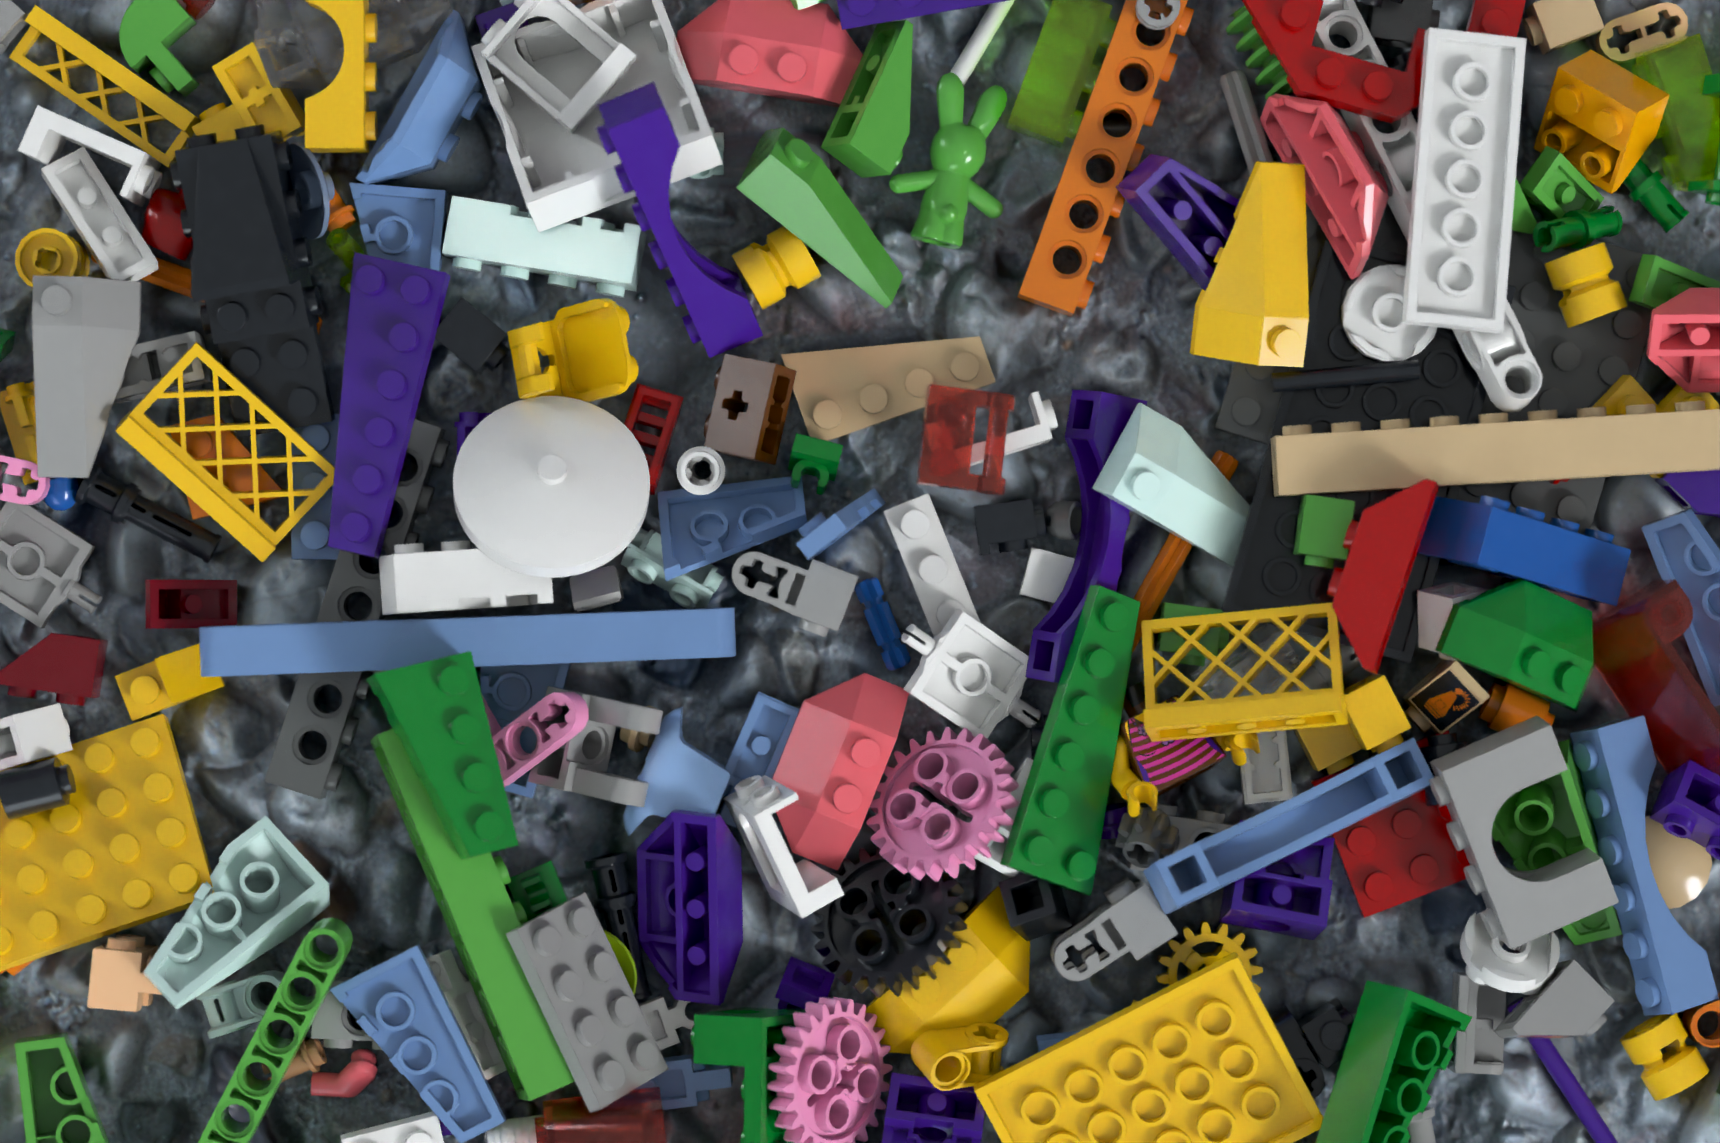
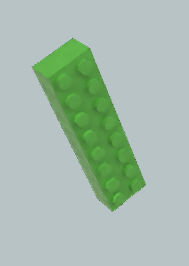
[370,729,575,1101]

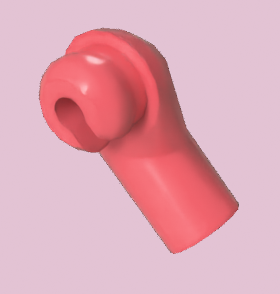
[310,1049,378,1098]

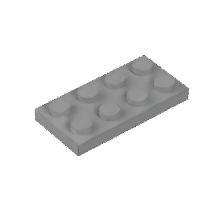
[506,892,669,1112]

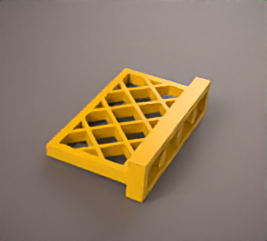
[115,341,335,563]
[1141,602,1348,742]

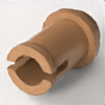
[261,1036,327,1083]

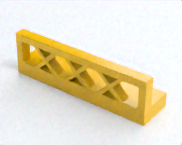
[9,5,201,169]

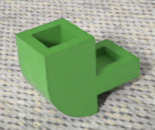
[119,0,200,97]

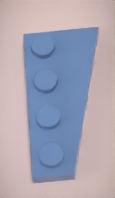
[1641,508,1720,707]
[329,944,506,1143]

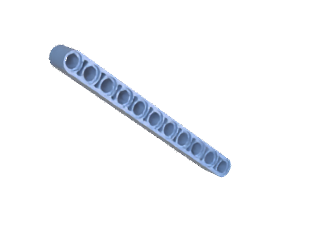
[199,607,736,677]

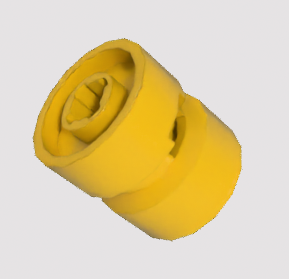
[731,226,821,310]
[15,228,90,287]
[1544,242,1628,328]
[1619,1013,1709,1101]

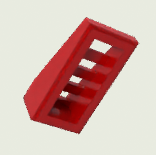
[624,383,684,495]

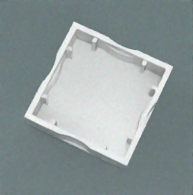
[471,0,723,232]

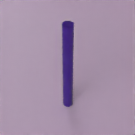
[1506,997,1618,1143]

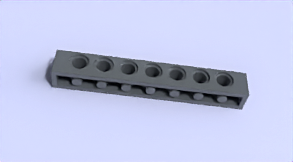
[264,419,450,799]

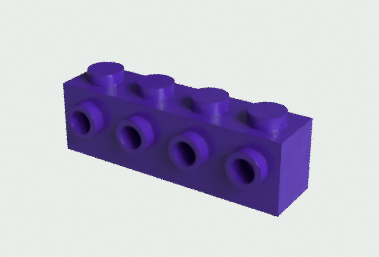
[1649,760,1720,860]

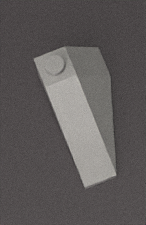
[32,276,141,478]

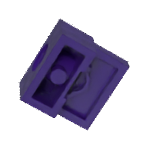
[1219,820,1335,940]
[882,1072,986,1143]

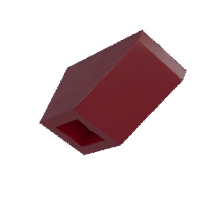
[0,633,108,706]

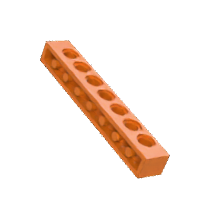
[1017,0,1195,317]

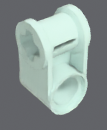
[196,970,285,1039]

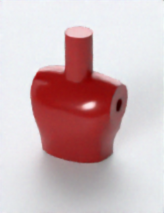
[141,188,193,261]

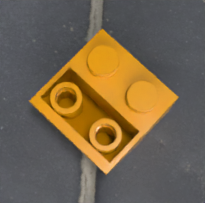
[1534,49,1670,194]

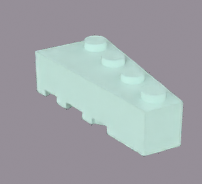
[442,196,646,298]

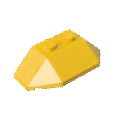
[866,886,1030,1054]

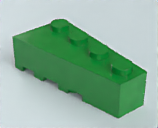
[367,651,518,860]
[1316,980,1472,1143]

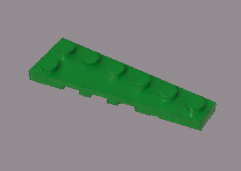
[1000,585,1140,896]

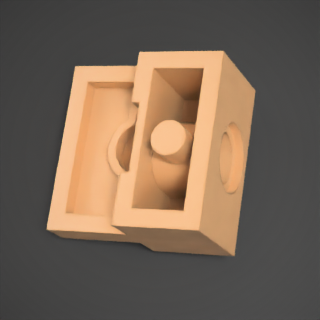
[87,934,162,1012]

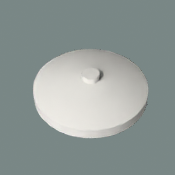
[453,396,650,578]

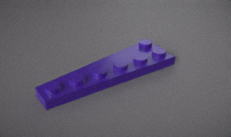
[328,252,451,559]

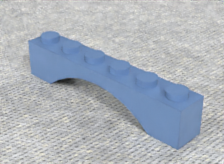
[1570,715,1719,1016]
[1143,737,1434,915]

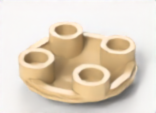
[1645,815,1712,909]

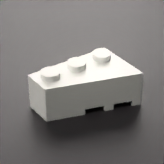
[379,540,554,615]

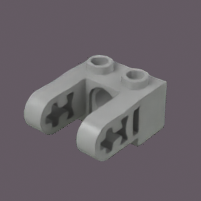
[732,552,859,637]
[528,686,664,807]
[1050,877,1178,981]

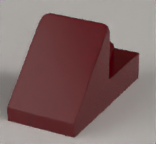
[145,579,237,629]

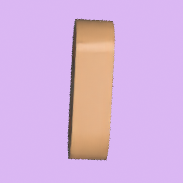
[1595,2,1688,64]

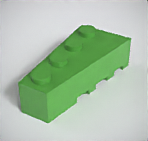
[14,1032,110,1143]

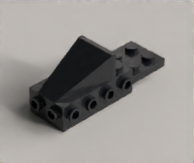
[170,124,335,438]

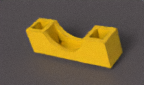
[305,0,378,153]

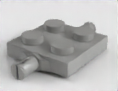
[0,501,103,628]

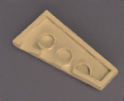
[781,336,996,441]

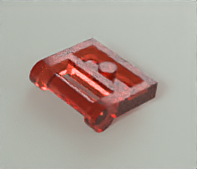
[916,384,1015,495]

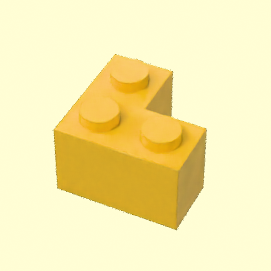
[1293,674,1411,775]

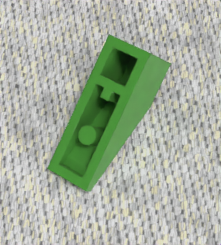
[821,20,913,178]

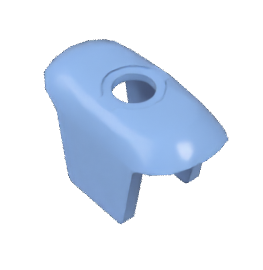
[623,706,730,837]

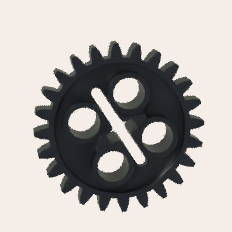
[811,846,968,997]

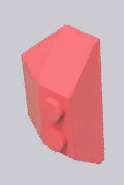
[676,0,863,108]
[1260,94,1389,280]
[1646,288,1720,393]
[772,673,909,871]

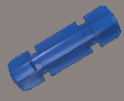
[854,577,911,670]

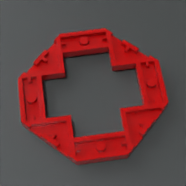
[1242,0,1526,124]

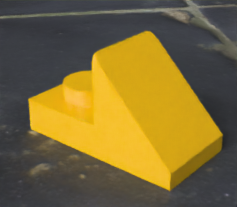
[115,644,225,721]

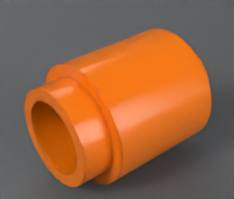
[1478,682,1555,732]

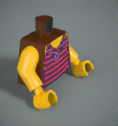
[1110,682,1260,817]

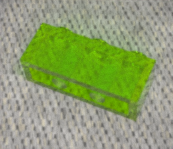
[1006,0,1117,148]
[1632,33,1720,192]

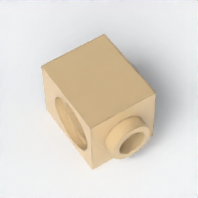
[1523,0,1605,55]

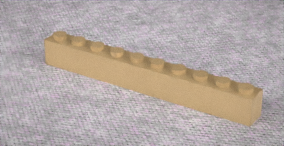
[1270,401,1720,497]

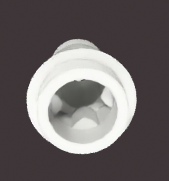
[676,446,725,495]

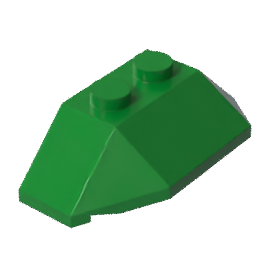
[1435,578,1594,712]

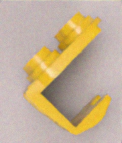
[507,298,639,402]

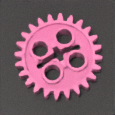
[866,727,1019,882]
[767,997,892,1143]

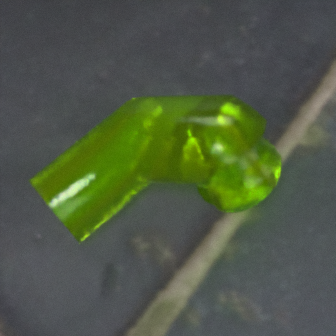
[326,228,365,295]

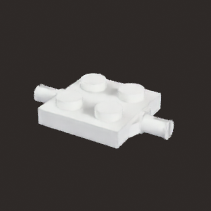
[901,608,1041,739]

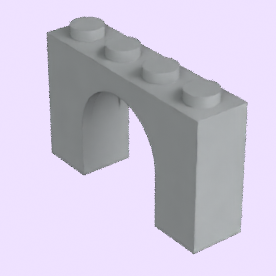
[1429,716,1619,949]

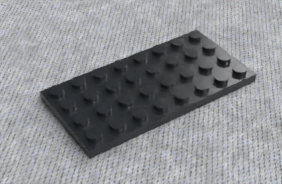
[1221,237,1516,663]

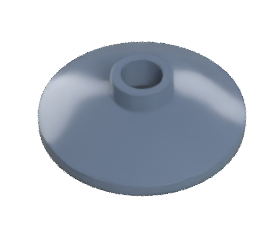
[289,142,335,240]

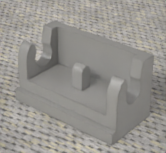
[1448,971,1506,1075]

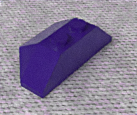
[637,809,743,1005]

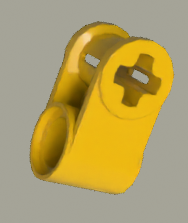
[910,1022,1009,1091]

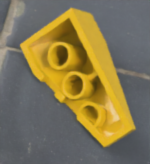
[1190,161,1309,367]

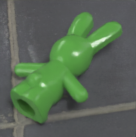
[889,72,1007,249]

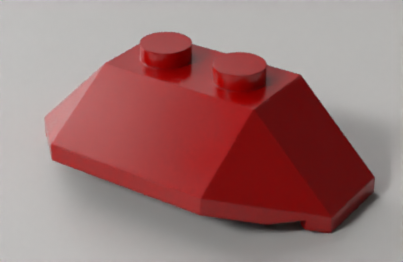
[1327,478,1439,675]

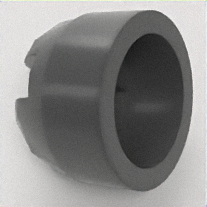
[1044,501,1082,540]

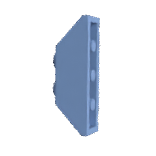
[355,9,484,185]

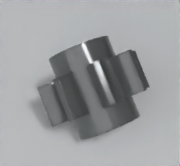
[1115,807,1179,868]

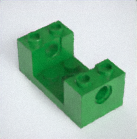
[691,1007,805,1143]

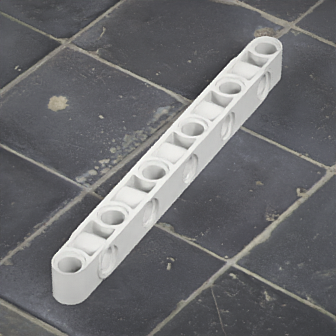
[1312,0,1543,412]

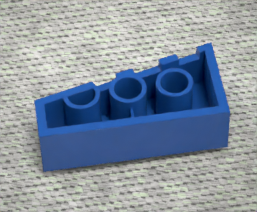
[1417,495,1631,606]

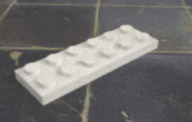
[1402,27,1526,334]

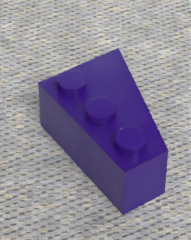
[1116,154,1239,291]

